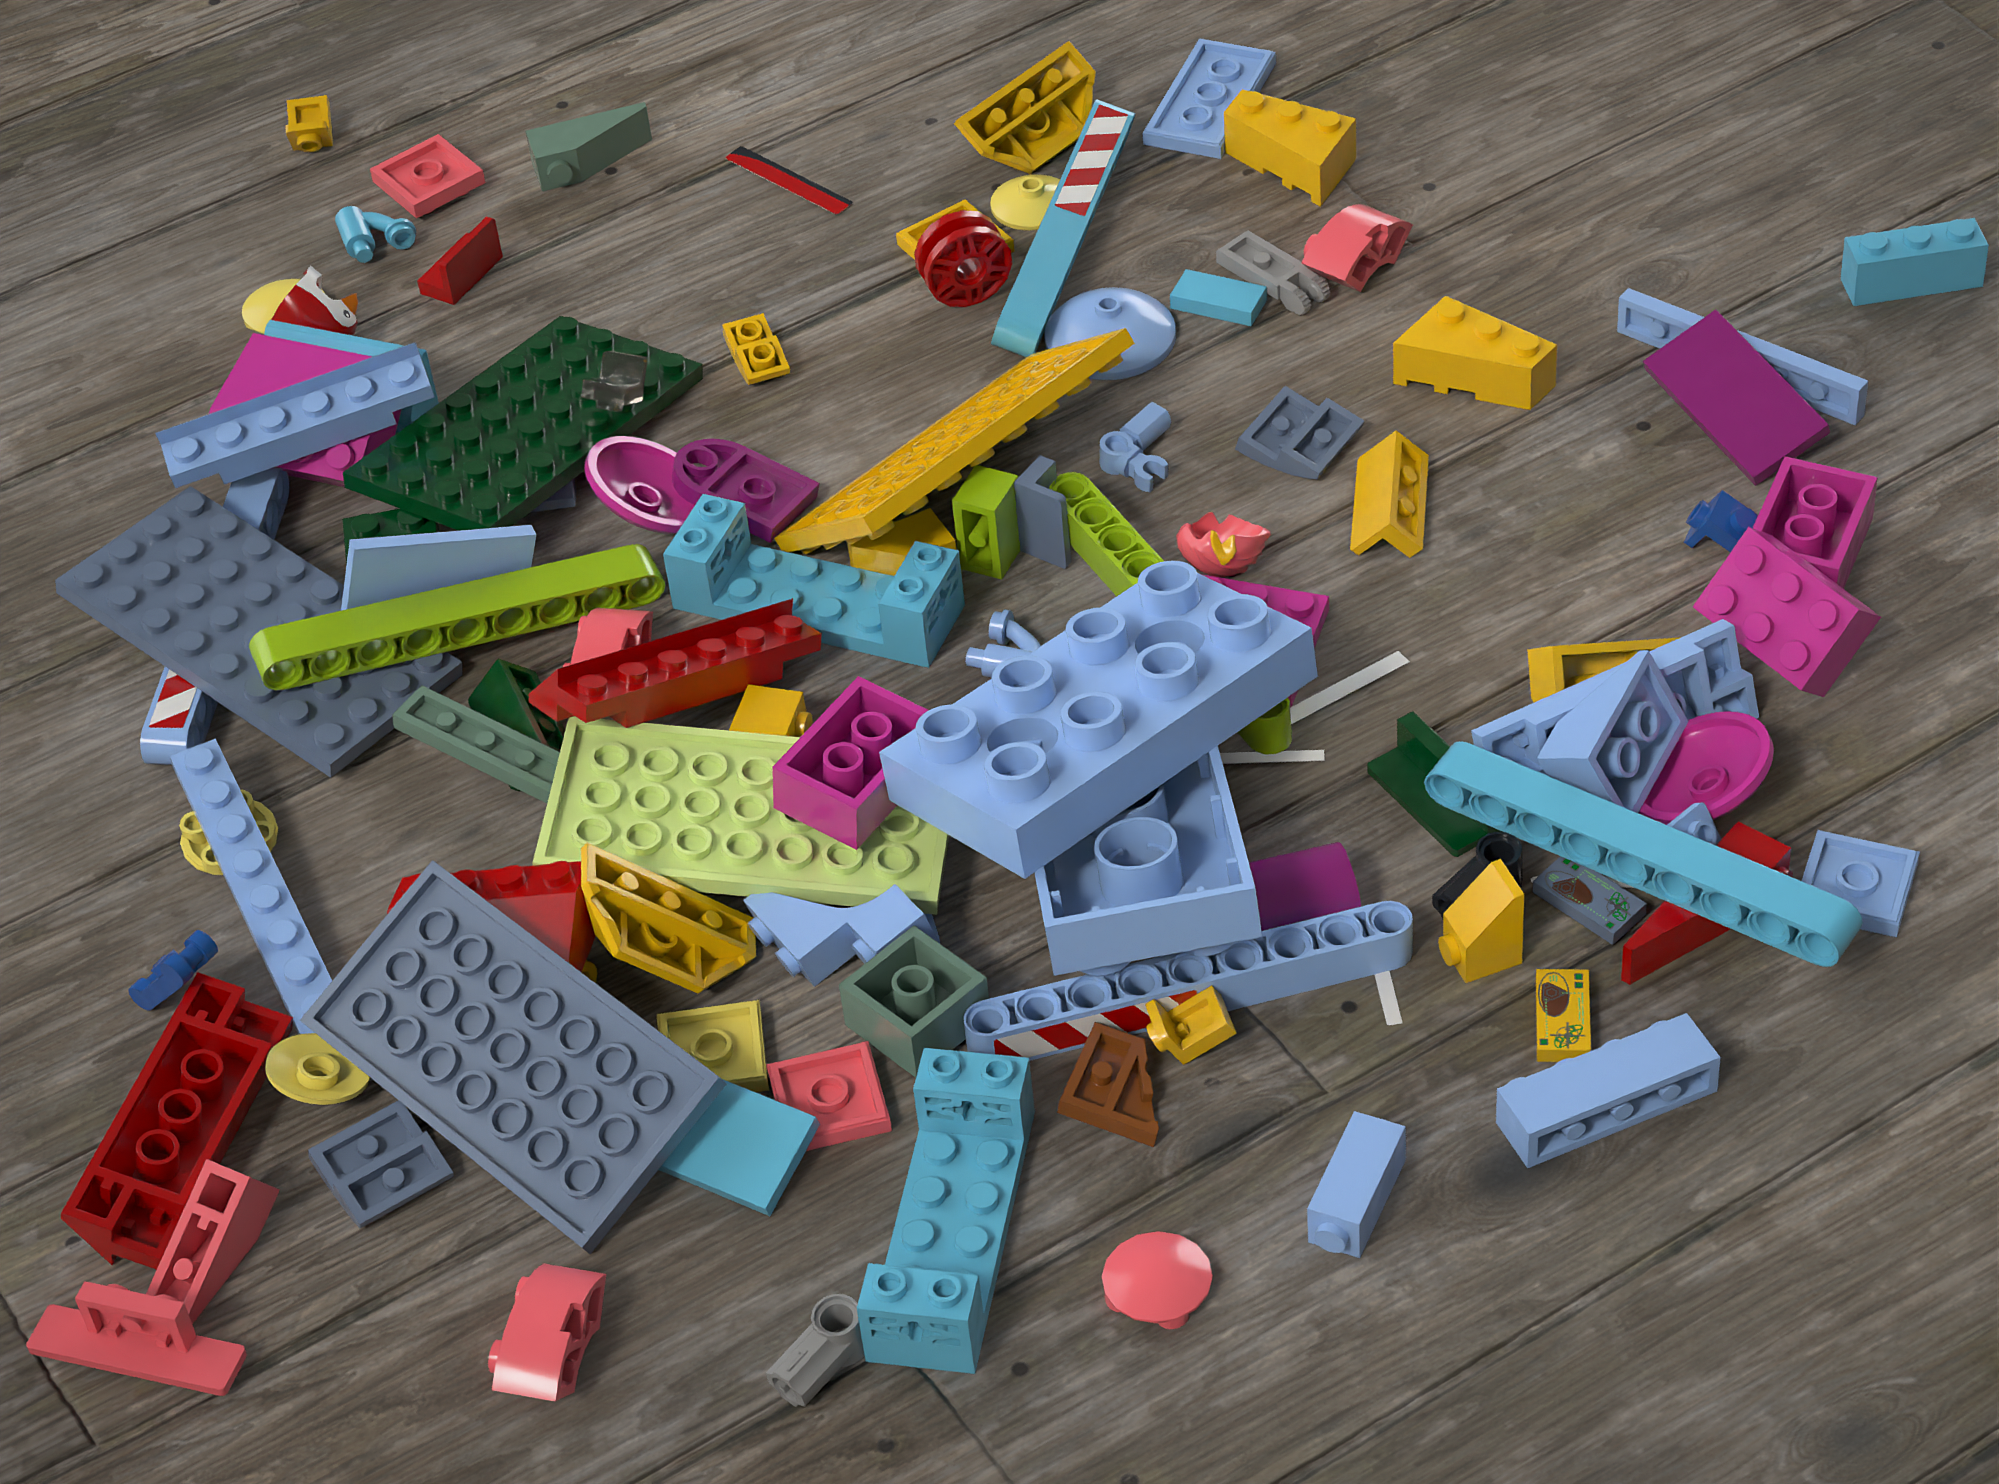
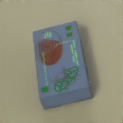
[1533,856,1646,945]

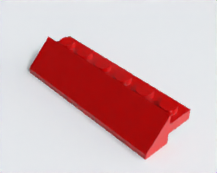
[529,598,822,728]
[61,972,293,1270]

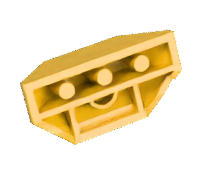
[954,41,1096,174]
[581,842,756,994]

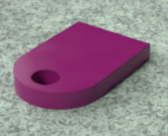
[672,439,820,543]

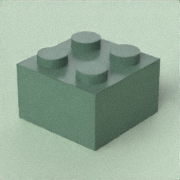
[839,926,989,1078]

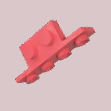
[26,1281,247,1396]

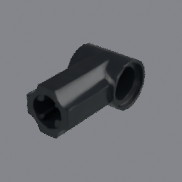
[1432,832,1523,920]

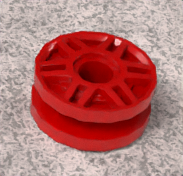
[914,210,1012,307]

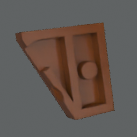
[1057,1022,1159,1147]

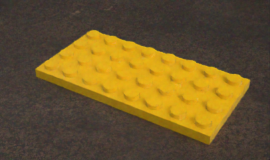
[774,328,1135,554]

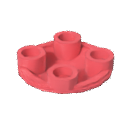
[1102,1231,1213,1329]

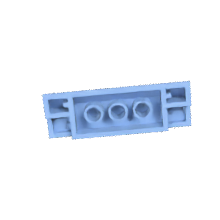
[155,342,435,488]
[1471,619,1759,775]

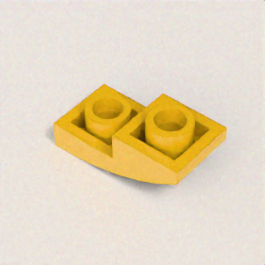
[722,313,790,385]

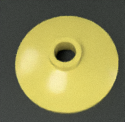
[990,174,1060,231]
[265,1033,370,1105]

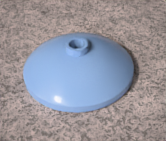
[1045,287,1176,380]

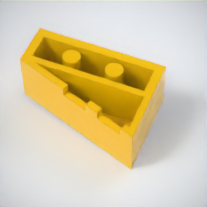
[1393,296,1557,410]

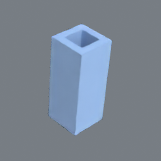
[1307,1111,1406,1258]

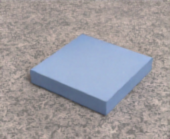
[1802,830,1920,937]

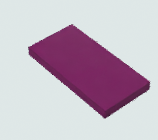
[1643,309,1830,486]

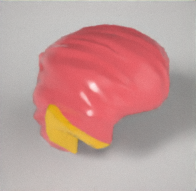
[1176,512,1271,577]

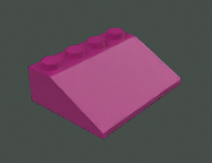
[209,333,402,487]

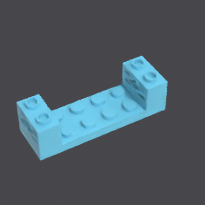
[663,494,965,668]
[857,1048,1035,1374]

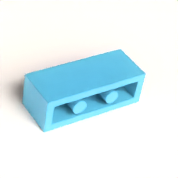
[1841,218,1989,306]

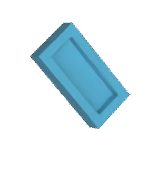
[1170,269,1267,326]

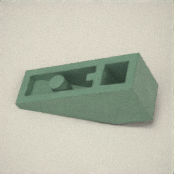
[525,102,652,192]

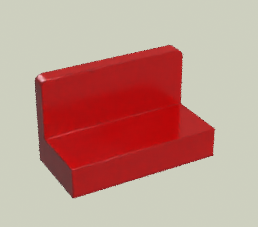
[417,216,503,305]

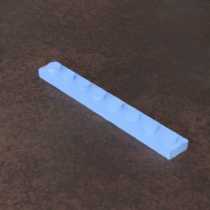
[170,738,332,1035]

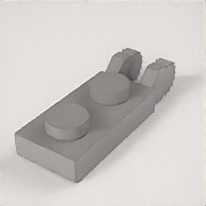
[1216,230,1331,316]

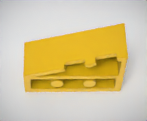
[1224,89,1356,207]

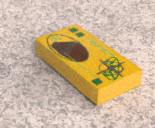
[1536,969,1591,1062]

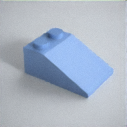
[1537,650,1688,813]

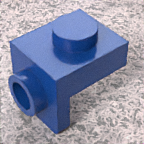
[1684,490,1758,553]

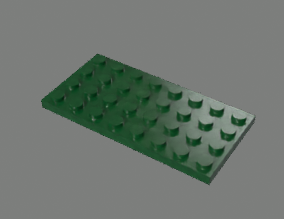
[343,315,703,531]

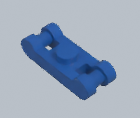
[128,930,218,1011]

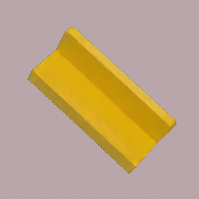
[1350,430,1429,558]

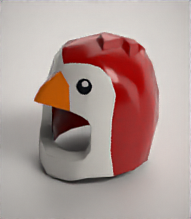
[271,266,358,336]

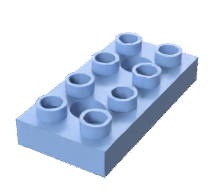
[879,561,1318,879]
[1034,745,1262,976]

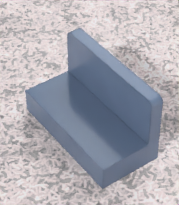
[1014,455,1071,569]

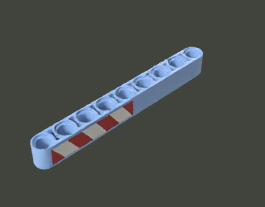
[140,467,289,765]
[963,901,1413,1061]

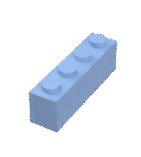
[1496,1013,1720,1168]

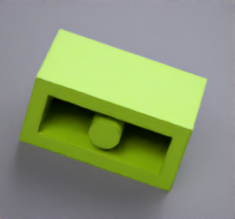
[952,465,1020,580]

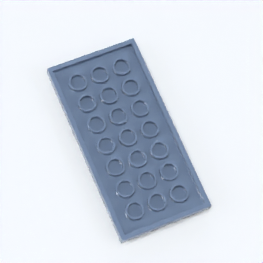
[55,486,462,778]
[300,860,727,1254]

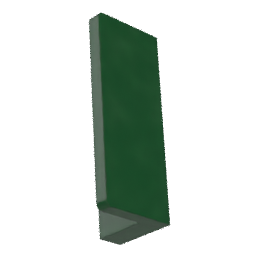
[468,658,565,792]
[1367,711,1502,857]

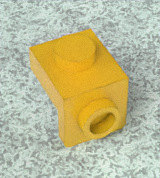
[285,95,333,152]
[1145,985,1237,1065]

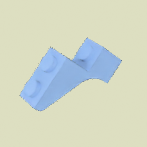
[743,884,938,987]

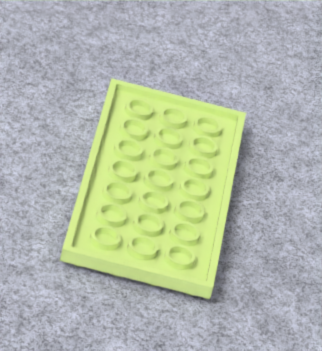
[533,716,949,915]

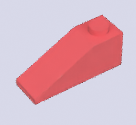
[146,1159,280,1324]

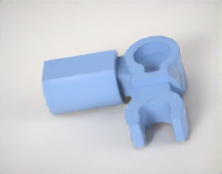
[1099,402,1171,493]

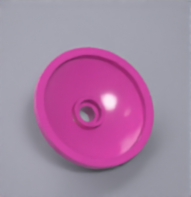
[585,436,695,534]
[1639,711,1774,825]

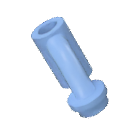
[966,609,1041,678]

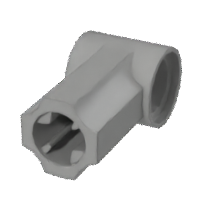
[766,1294,864,1407]

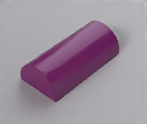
[1158,842,1361,957]

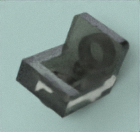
[581,351,647,411]

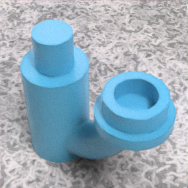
[335,206,416,263]

